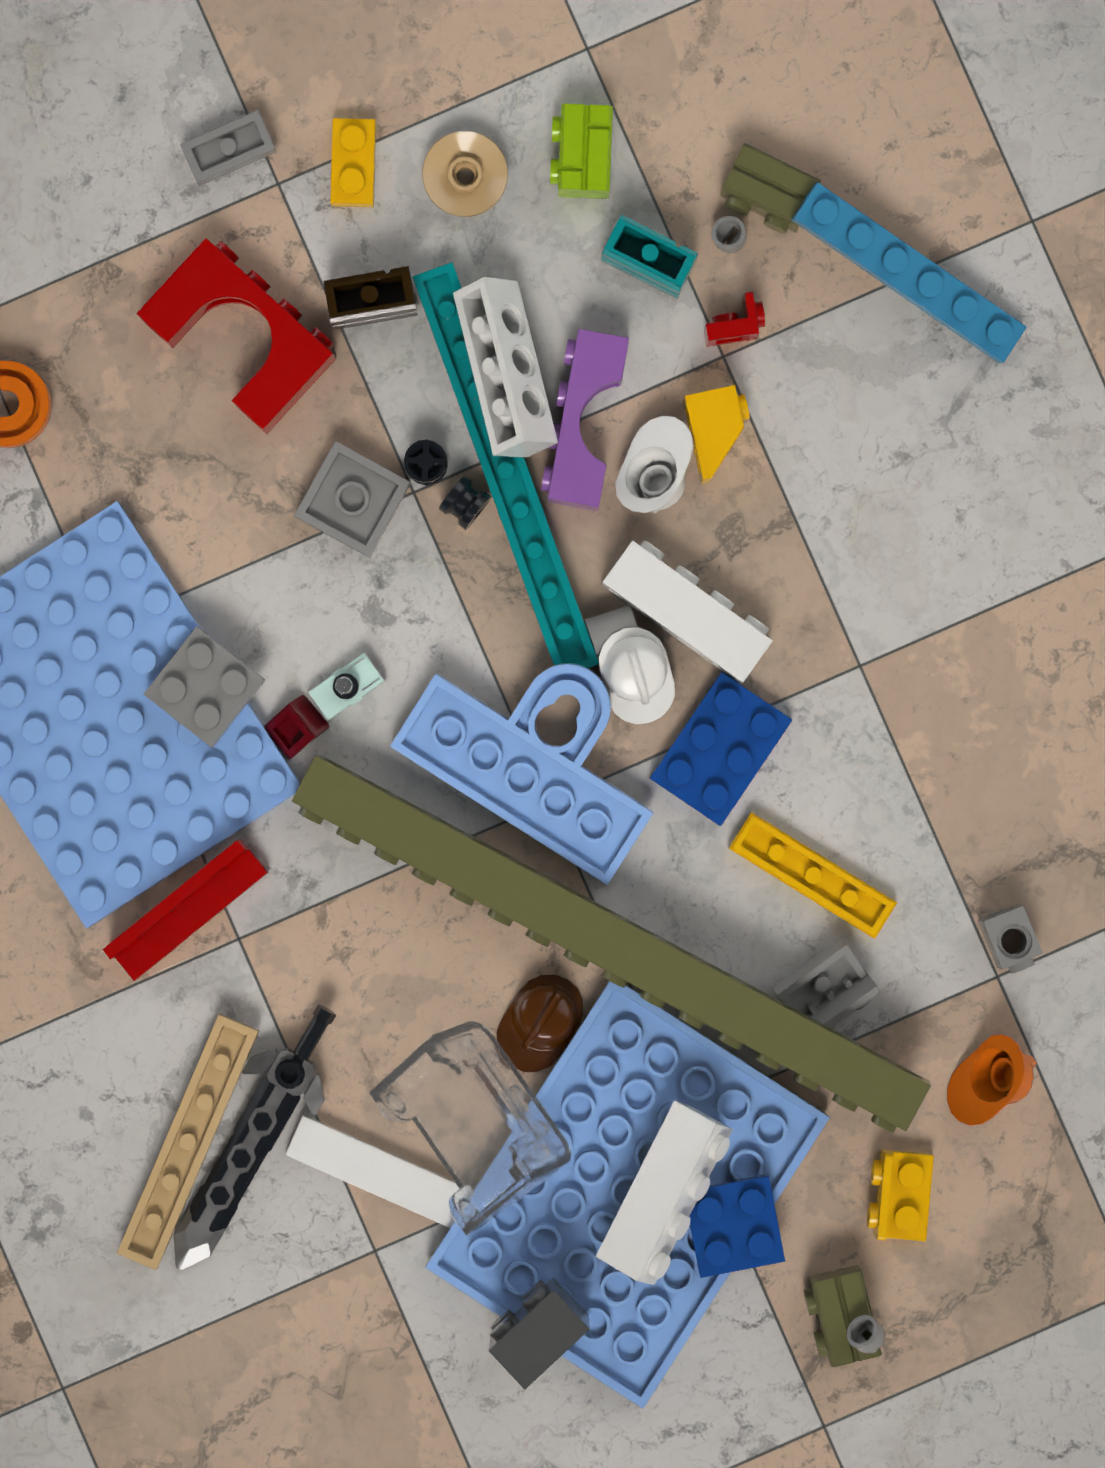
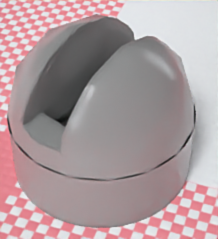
[711,216,747,253]
[847,1315,886,1354]

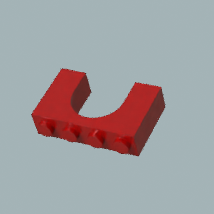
[136,238,336,434]

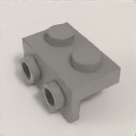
[772,938,880,1029]

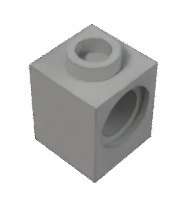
[978,904,1043,974]

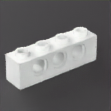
[453,277,558,457]

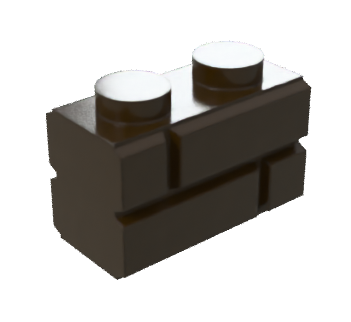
[323,266,418,330]

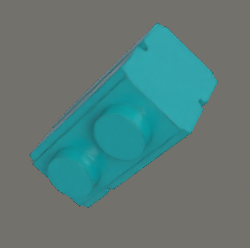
[601,214,698,299]

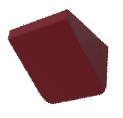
[264,695,329,760]

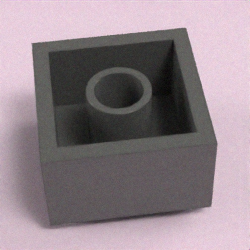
[488,1277,590,1390]

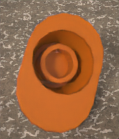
[947,1034,1037,1126]

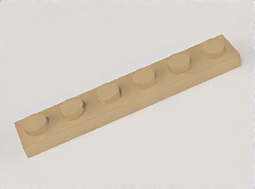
[117,1013,260,1270]

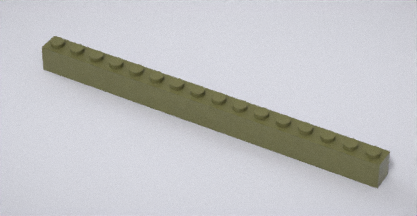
[292,755,931,1133]

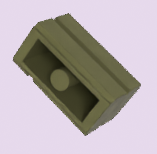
[720,143,822,234]
[803,1265,882,1367]

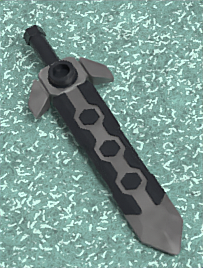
[173,1005,336,1270]

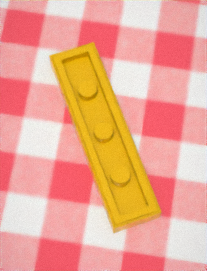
[728,812,897,939]

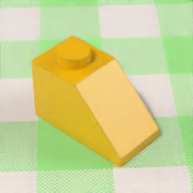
[683,385,750,484]

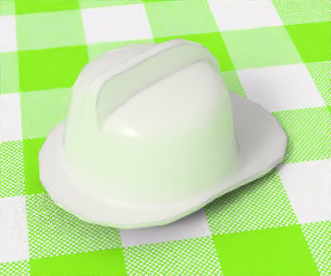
[615,416,694,513]
[599,627,675,724]

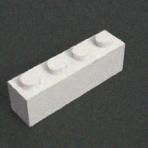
[602,540,773,685]
[595,1100,733,1285]

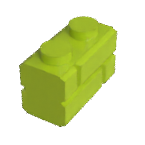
[550,103,613,199]

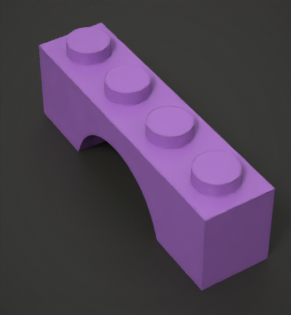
[541,329,629,511]

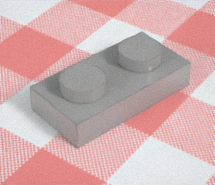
[180,110,277,186]

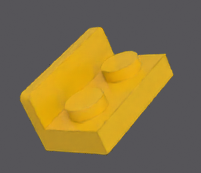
[867,1149,934,1242]

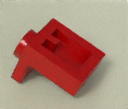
[704,291,765,347]

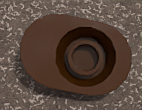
[497,974,583,1072]

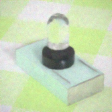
[308,653,385,721]

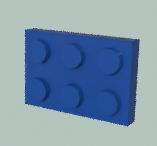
[649,672,792,827]

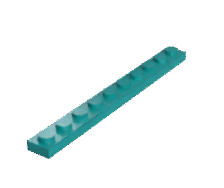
[412,262,599,668]

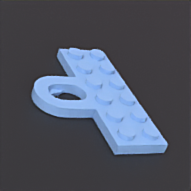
[390,663,654,885]

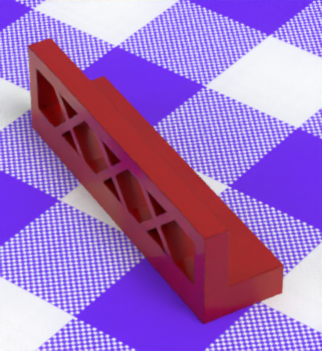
[102,839,269,981]

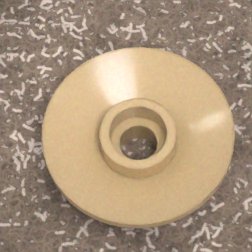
[422,131,508,217]

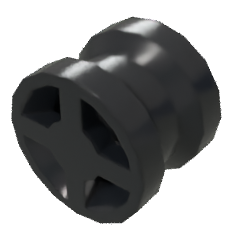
[404,439,448,486]
[439,476,492,530]

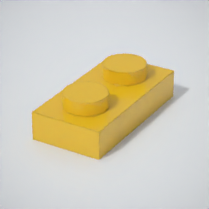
[330,118,376,207]

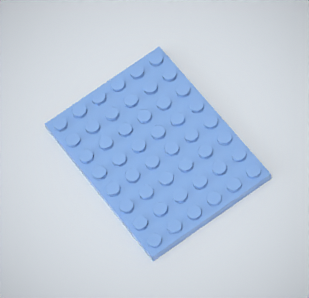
[0,501,301,929]
[425,981,830,1409]

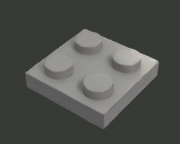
[294,441,411,558]
[143,626,266,748]

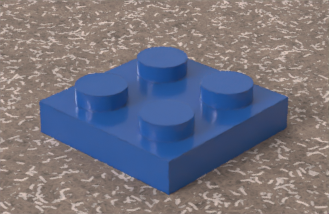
[689,1174,786,1278]

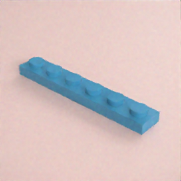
[791,182,1027,364]

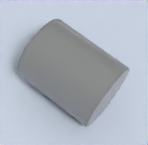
[585,605,637,656]

